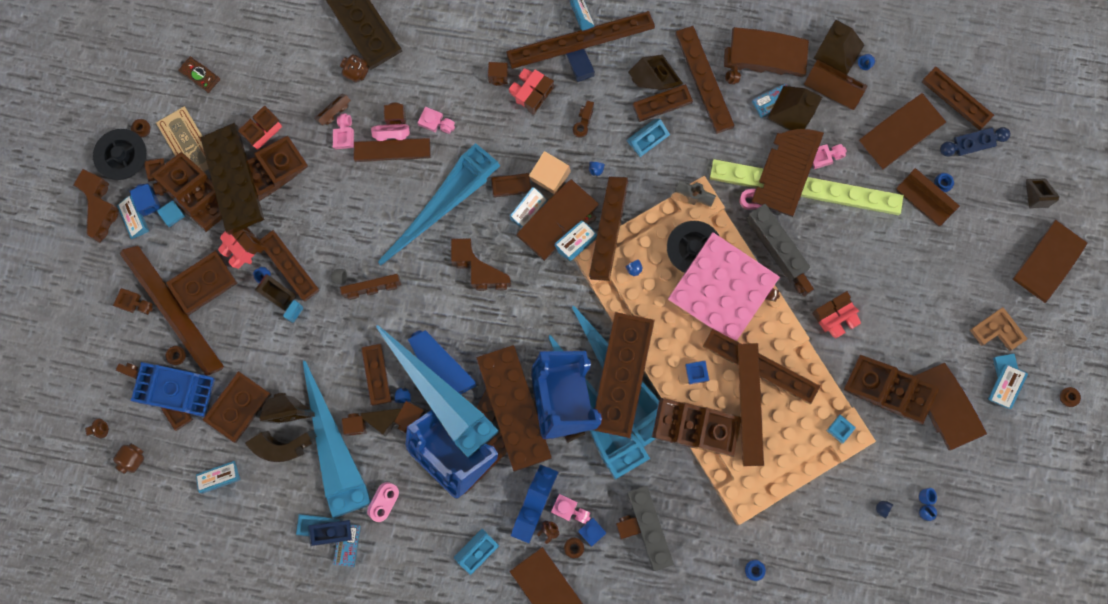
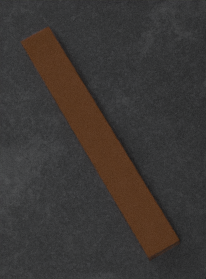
[506,11,655,69]
[120,245,224,376]

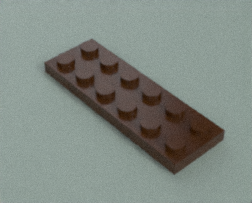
[593,312,655,439]
[476,345,552,472]

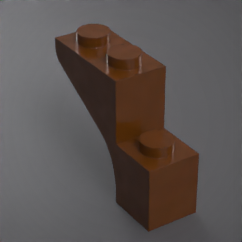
[73,169,119,243]
[451,238,511,291]

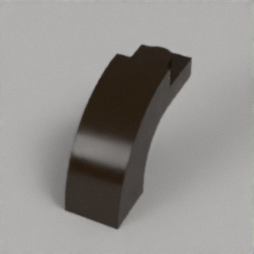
[245,430,317,462]

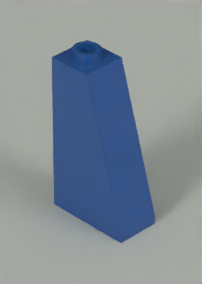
[408,330,477,395]

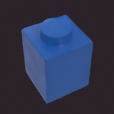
[130,184,161,216]

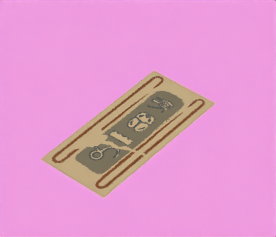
[156,106,209,172]

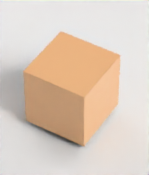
[529,151,571,194]

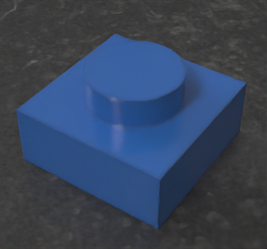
[685,361,709,385]
[578,518,606,547]

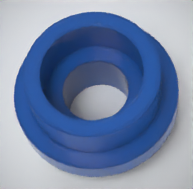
[934,173,954,192]
[745,560,766,581]

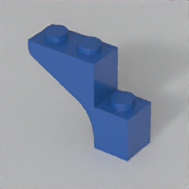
[511,464,559,543]

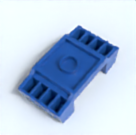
[130,362,215,417]

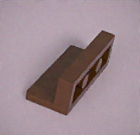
[804,60,868,110]
[896,168,960,227]

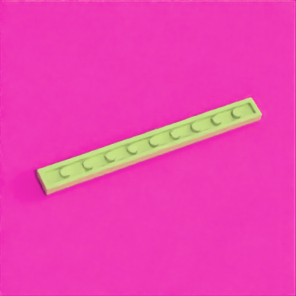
[710,159,904,215]

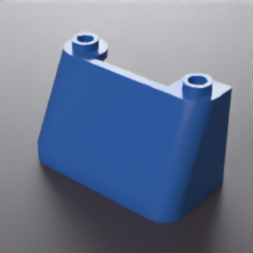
[531,351,602,439]
[405,410,498,499]

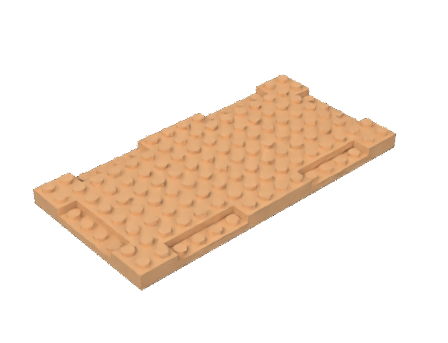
[574,176,876,525]

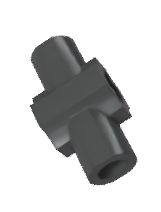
[675,180,716,207]

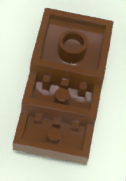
[729,27,809,77]
[859,93,947,170]
[248,135,308,201]
[151,152,222,232]
[516,179,599,261]
[1013,220,1088,303]
[844,355,939,425]
[915,363,987,451]
[652,398,741,457]

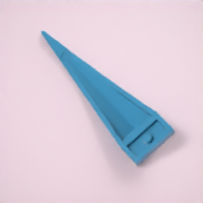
[378,143,500,265]
[572,306,660,447]
[376,325,498,459]
[548,335,650,480]
[303,360,371,518]

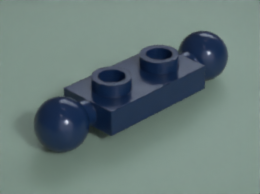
[940,127,1011,157]

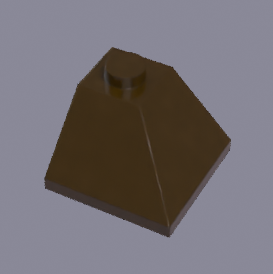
[813,20,865,75]
[628,54,683,90]
[767,86,823,131]
[260,393,315,424]

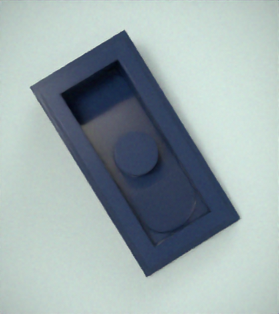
[566,49,595,82]
[308,520,352,547]

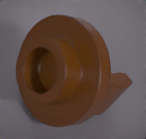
[85,419,109,439]
[537,521,559,544]

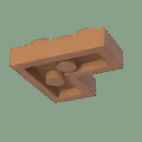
[970,307,1027,351]

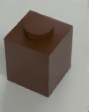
[395,401,426,433]

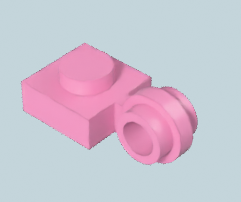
[418,107,455,134]
[333,113,354,150]
[812,144,847,169]
[551,494,591,524]

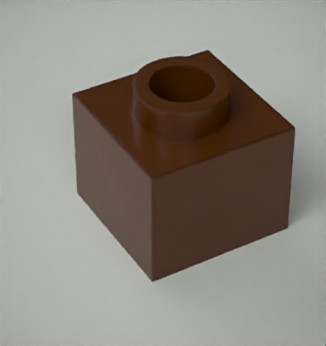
[488,62,508,86]
[384,102,406,125]
[342,413,367,436]
[616,515,641,539]

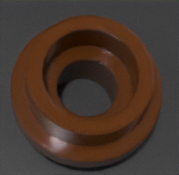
[131,119,151,138]
[166,346,186,366]
[1060,387,1081,407]
[564,538,584,558]

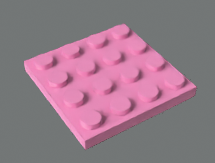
[668,232,780,341]

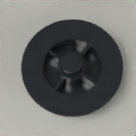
[93,129,147,180]
[667,221,720,273]

